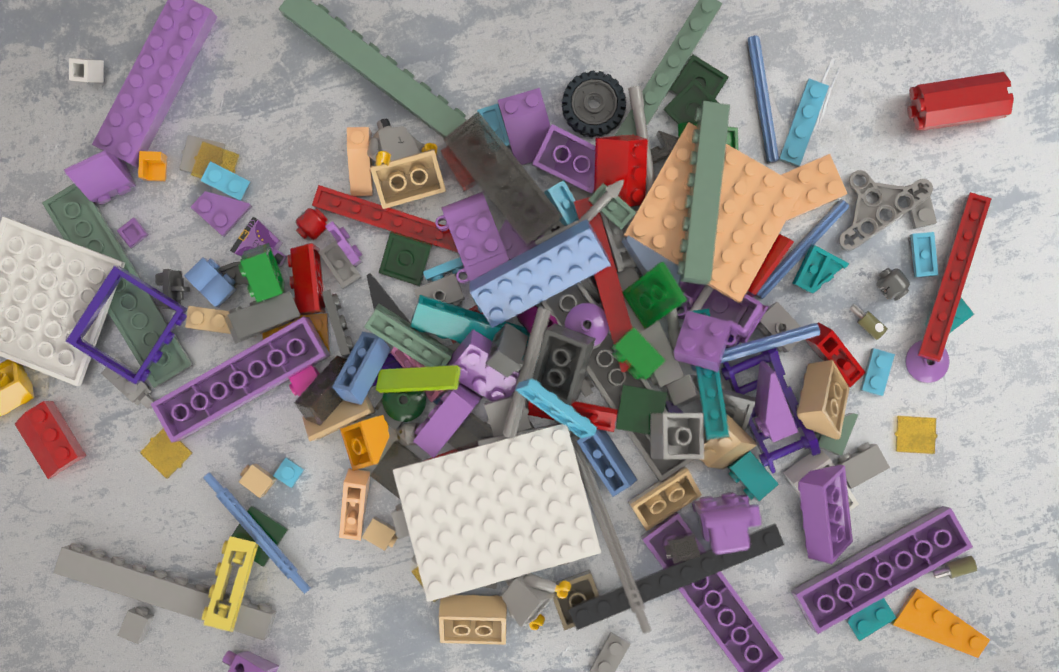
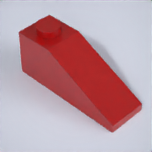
[805,322,866,388]

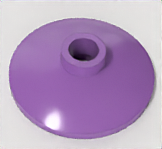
[565,303,609,346]
[905,340,950,383]

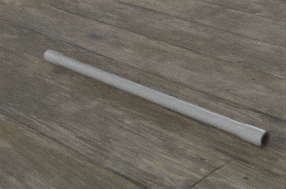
[628,86,681,350]

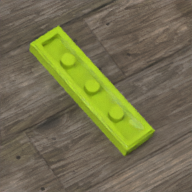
[376,365,461,393]

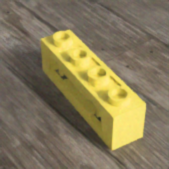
[202,536,258,632]

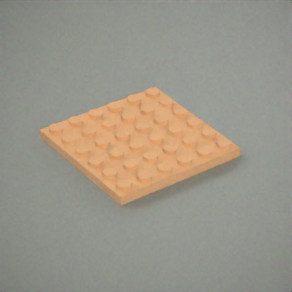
[623,122,804,303]

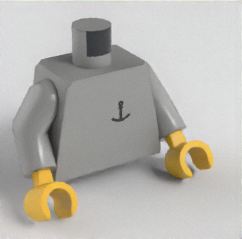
[367,118,438,166]
[502,573,571,630]

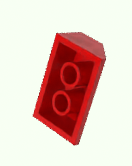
[594,134,648,206]
[746,234,794,297]
[287,243,326,315]
[15,401,87,479]

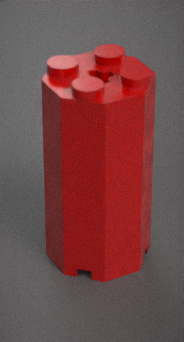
[908,72,1014,131]

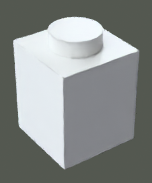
[69,58,104,82]

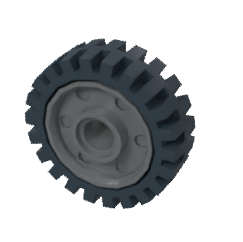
[562,70,626,137]

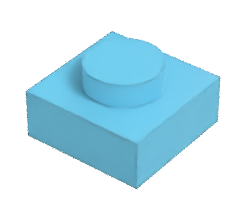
[273,457,305,488]

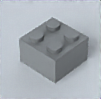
[651,413,704,459]

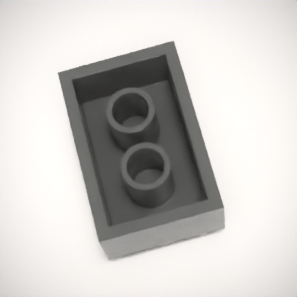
[532,324,596,406]

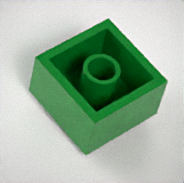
[238,243,285,302]
[611,327,666,380]

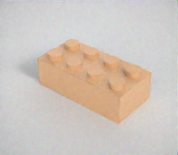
[782,154,848,222]

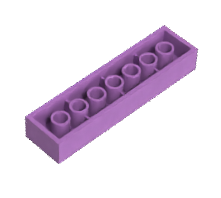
[92,0,217,168]
[151,317,331,443]
[791,506,973,634]
[641,512,784,672]

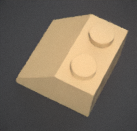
[700,414,757,469]

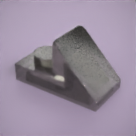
[651,131,678,164]

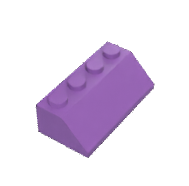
[798,465,853,564]

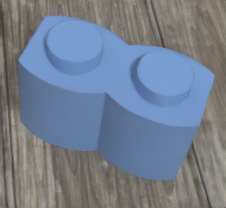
[184,257,237,308]

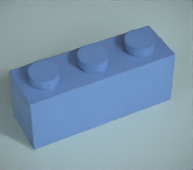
[332,331,391,405]
[577,429,637,497]

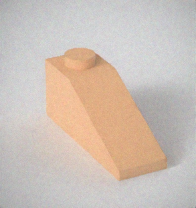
[347,127,373,197]
[339,468,370,541]

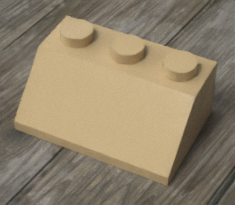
[370,149,446,209]
[797,360,850,439]
[302,394,376,442]
[628,467,702,531]
[439,594,507,645]

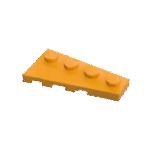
[891,588,990,658]

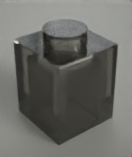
[664,532,700,564]

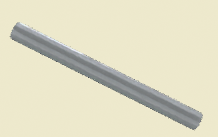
[503,307,551,438]

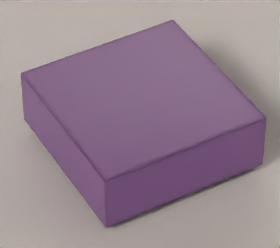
[117,217,148,248]

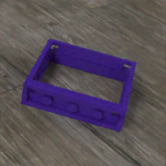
[66,266,187,385]

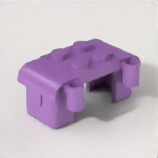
[435,192,509,284]
[677,281,769,348]
[692,492,762,554]

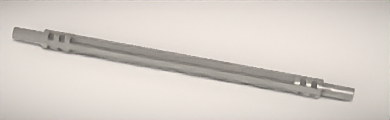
[568,429,652,634]

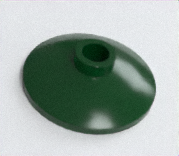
[382,391,427,422]

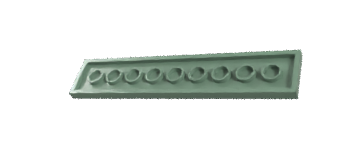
[42,183,193,388]

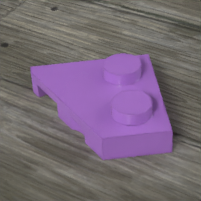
[191,191,252,237]
[325,221,362,267]

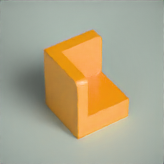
[138,151,167,181]

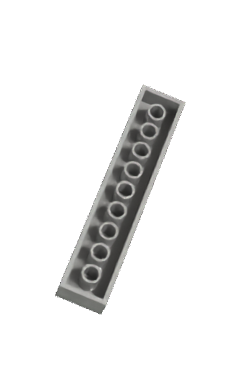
[540,282,694,482]

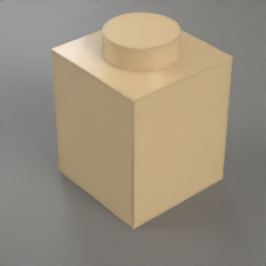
[239,463,277,498]
[362,516,398,551]

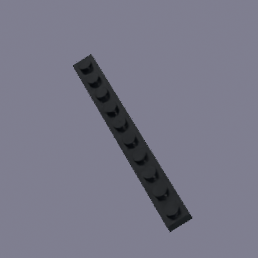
[568,523,785,630]

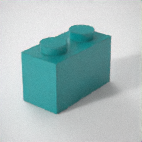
[727,451,779,501]

